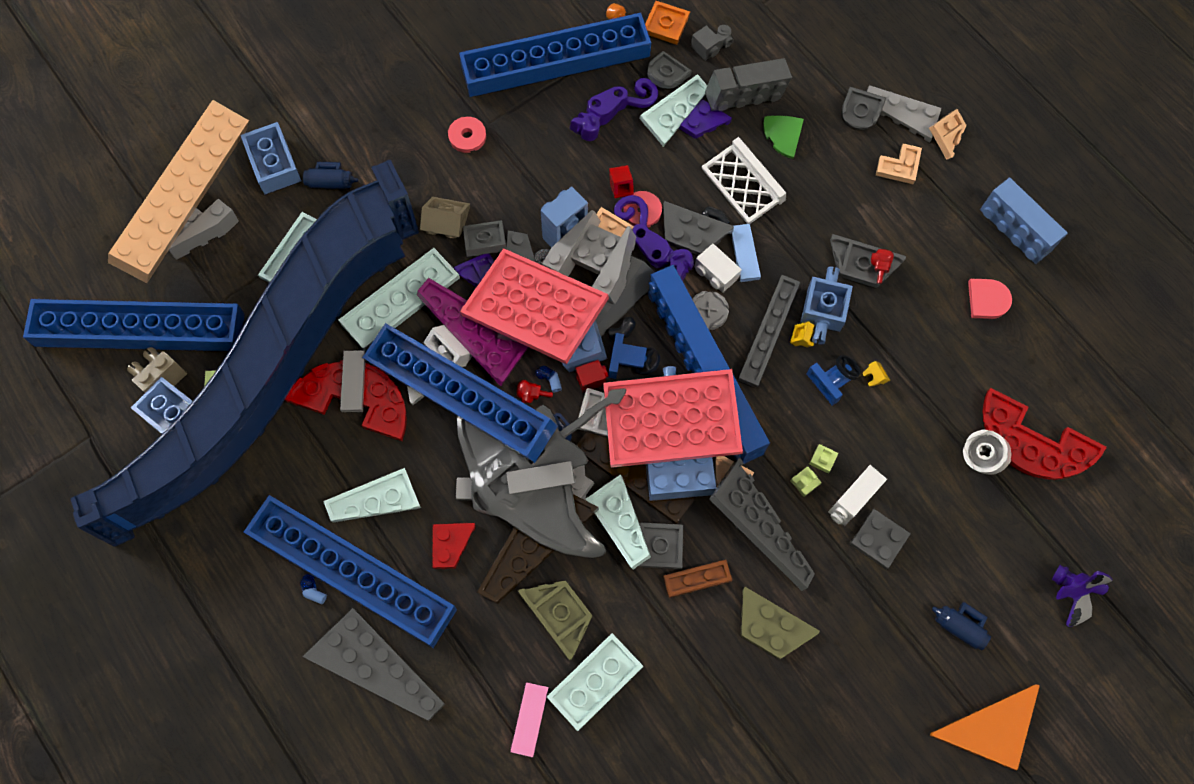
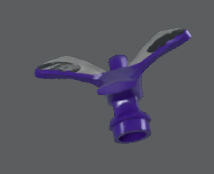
[1052,565,1112,627]

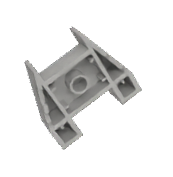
[169,199,239,260]
[542,210,636,304]

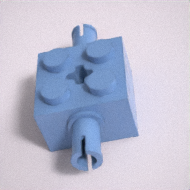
[801,266,853,344]

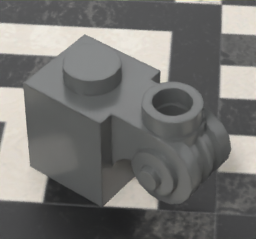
[691,25,734,61]

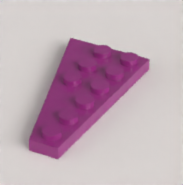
[417,277,529,386]

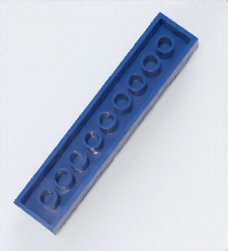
[459,13,651,97]
[648,265,770,464]
[23,299,245,351]
[362,323,558,463]
[244,495,457,648]

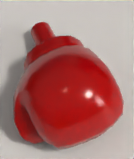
[871,249,894,284]
[517,380,553,403]

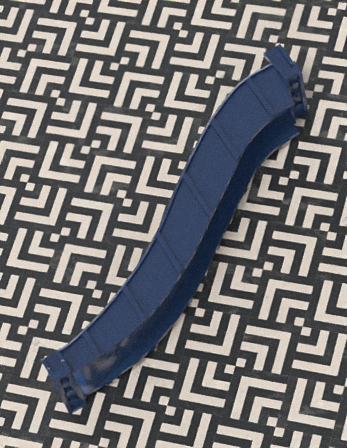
[70,159,419,547]

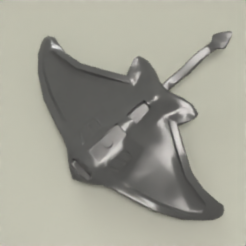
[457,388,627,558]

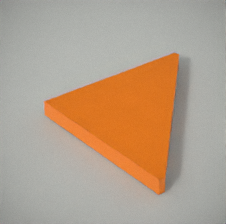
[930,684,1039,770]

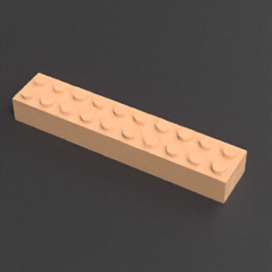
[108,100,249,283]

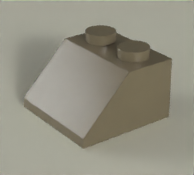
[420,197,470,238]

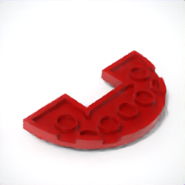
[285,360,407,441]
[983,388,1106,480]

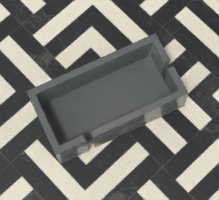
[705,58,792,111]

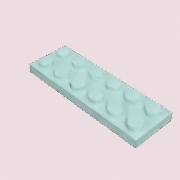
[338,248,460,351]

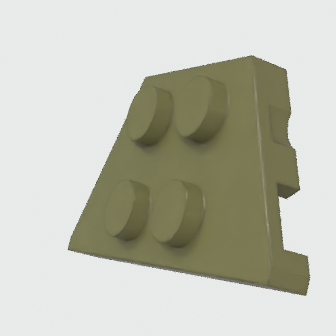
[518,581,592,661]
[741,587,820,660]

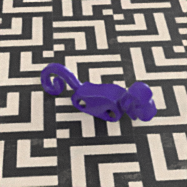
[570,78,658,141]
[614,195,694,281]

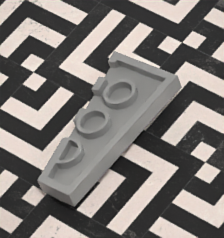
[867,85,941,143]

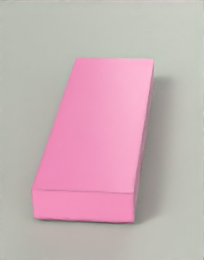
[511,683,549,757]

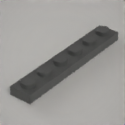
[738,275,800,388]

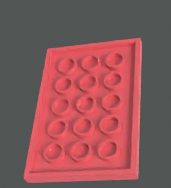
[460,248,609,365]
[603,369,743,467]

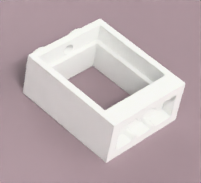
[828,465,887,526]

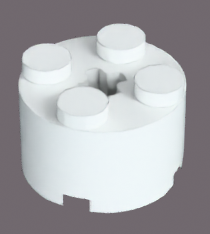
[963,430,1011,475]

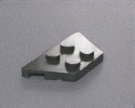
[663,201,734,255]
[830,234,906,288]

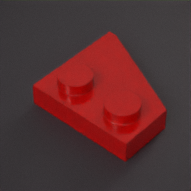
[433,523,475,569]

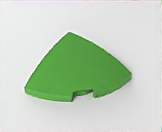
[763,116,804,159]

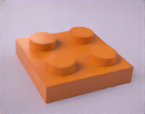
[645,1,690,45]

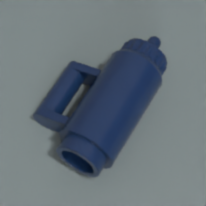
[303,161,359,189]
[932,602,991,651]

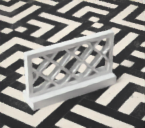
[702,137,786,224]

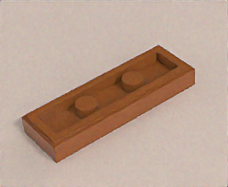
[663,560,732,598]

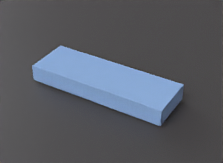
[731,224,761,282]

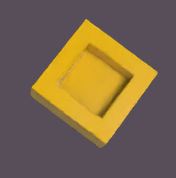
[790,321,814,347]
[863,361,890,386]

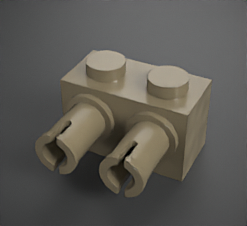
[127,347,187,393]

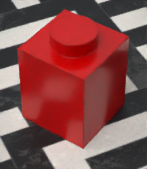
[609,165,634,198]
[575,360,608,393]

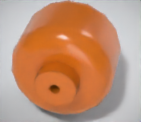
[606,3,626,19]

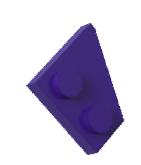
[680,99,732,139]
[454,253,494,287]

